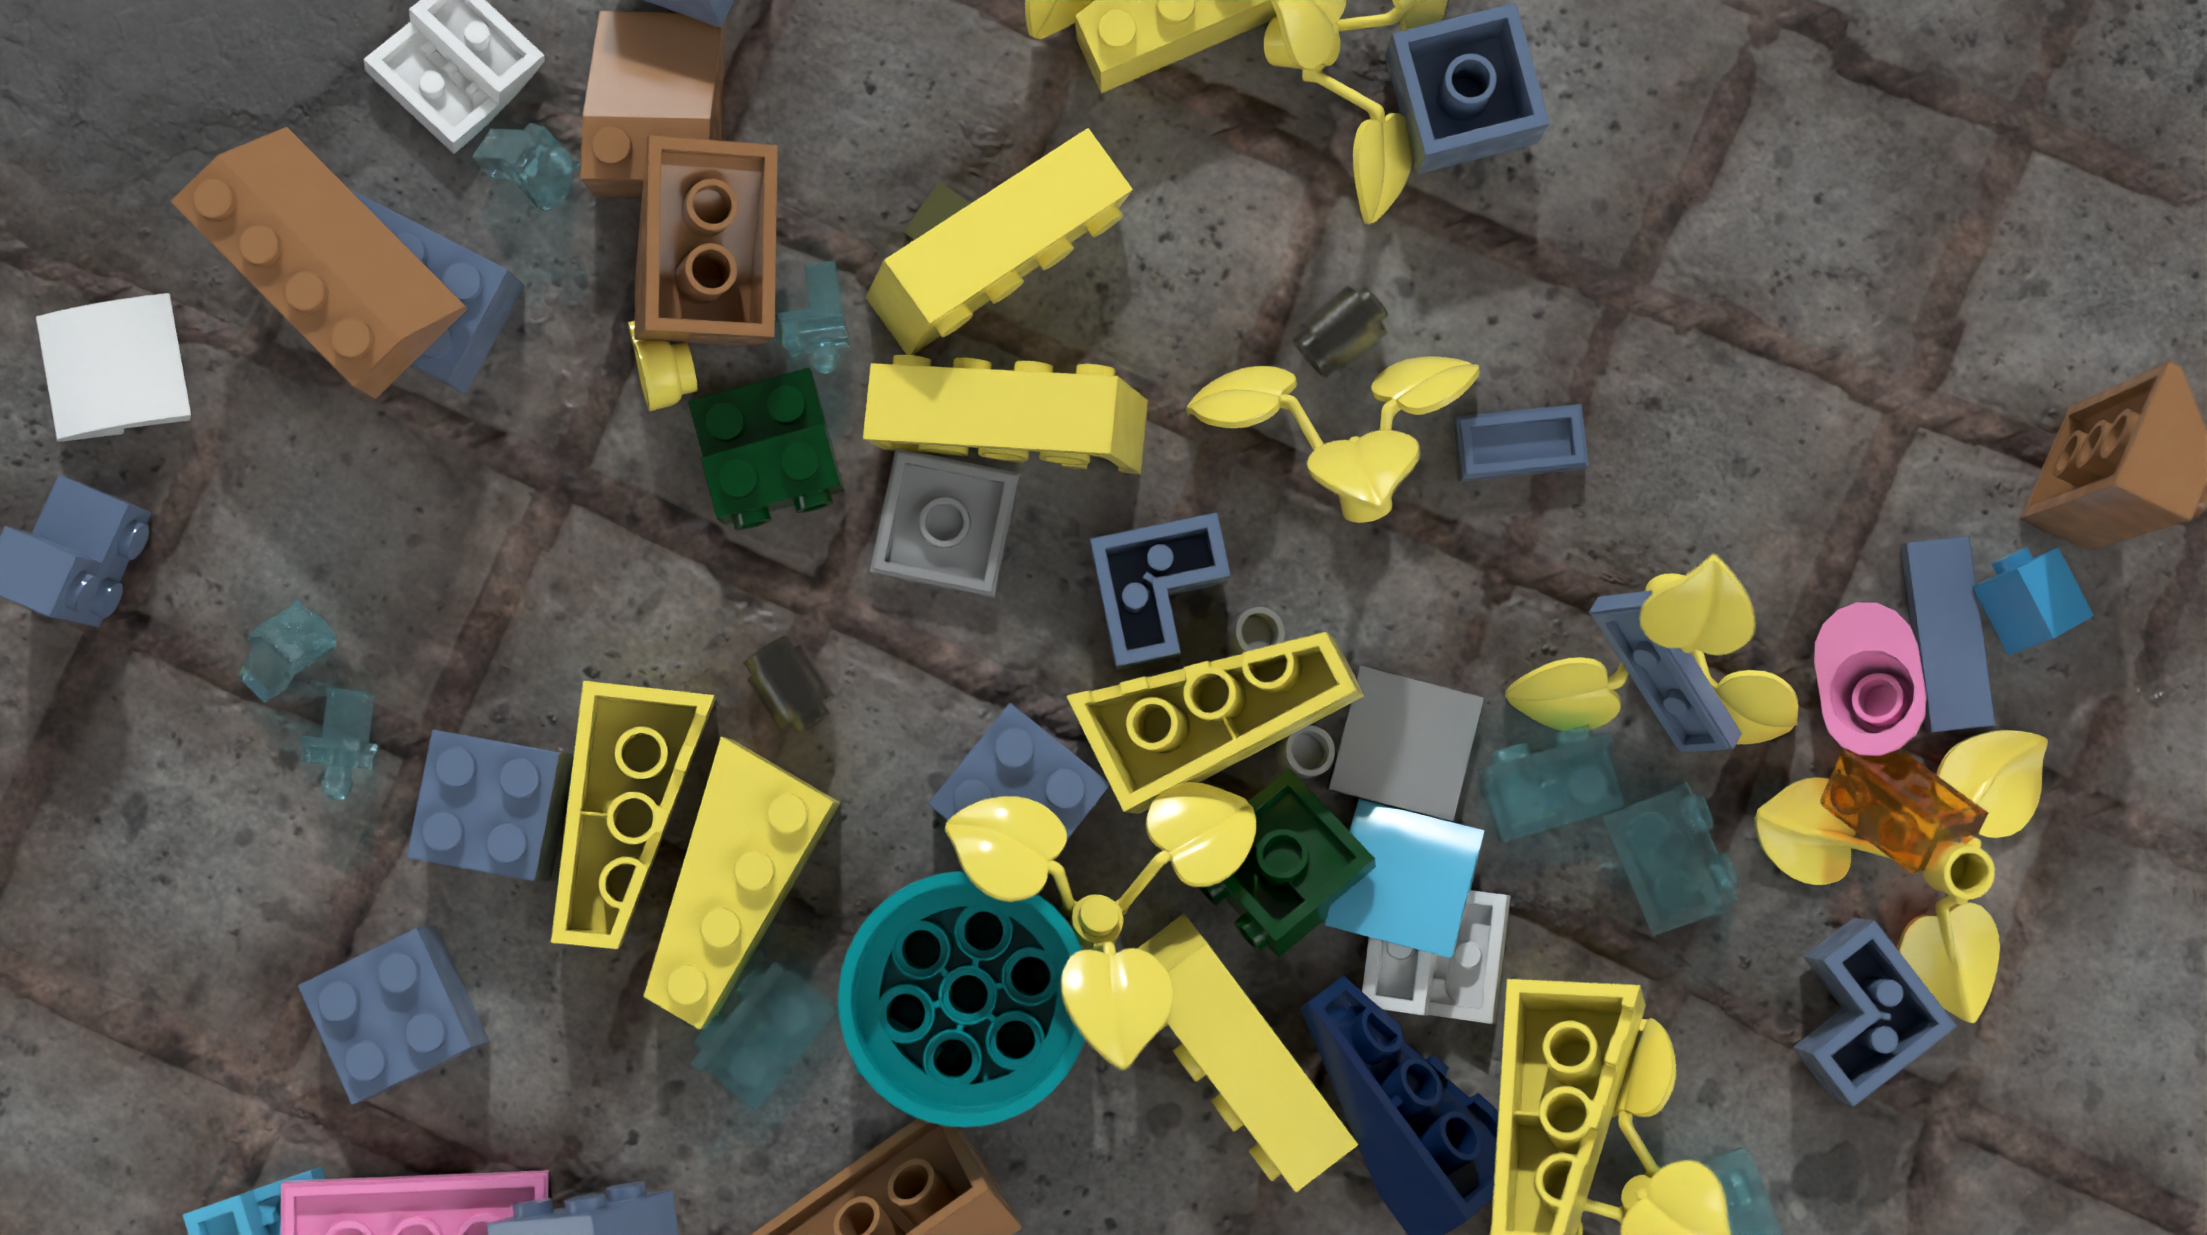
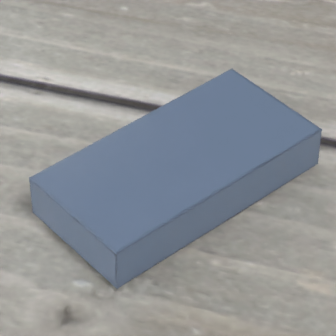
[1453,404,1589,482]

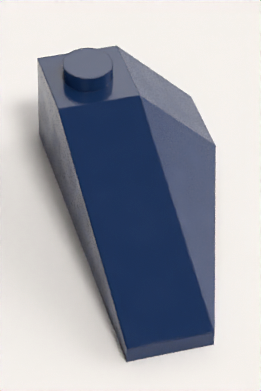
[1300,976,1499,1235]

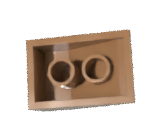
[580,11,725,198]
[634,135,778,346]

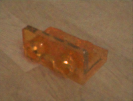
[1820,749,1988,874]

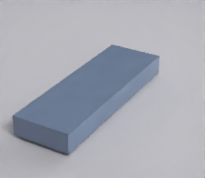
[1900,536,1995,733]
[1589,591,1742,753]

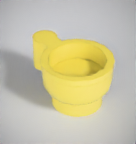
[628,321,698,411]

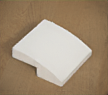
[364,0,545,154]
[36,293,191,442]
[1362,890,1511,1024]

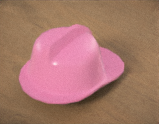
[1814,602,1927,756]

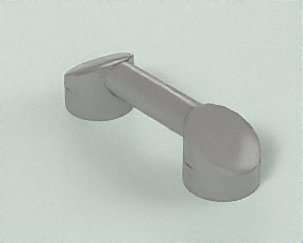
[1228,607,1335,778]

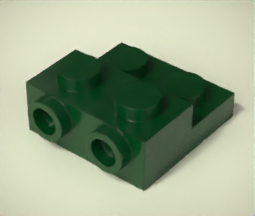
[688,367,845,530]
[1198,768,1376,958]

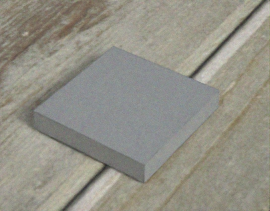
[870,448,1020,599]
[1327,666,1484,822]

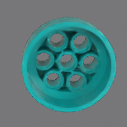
[838,871,1085,1127]

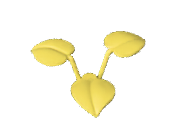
[1264,0,1448,225]
[1186,356,1480,523]
[1505,554,1798,744]
[1754,730,2048,1023]
[945,782,1256,1070]
[1489,1018,1731,1235]

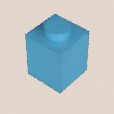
[1972,547,2094,655]

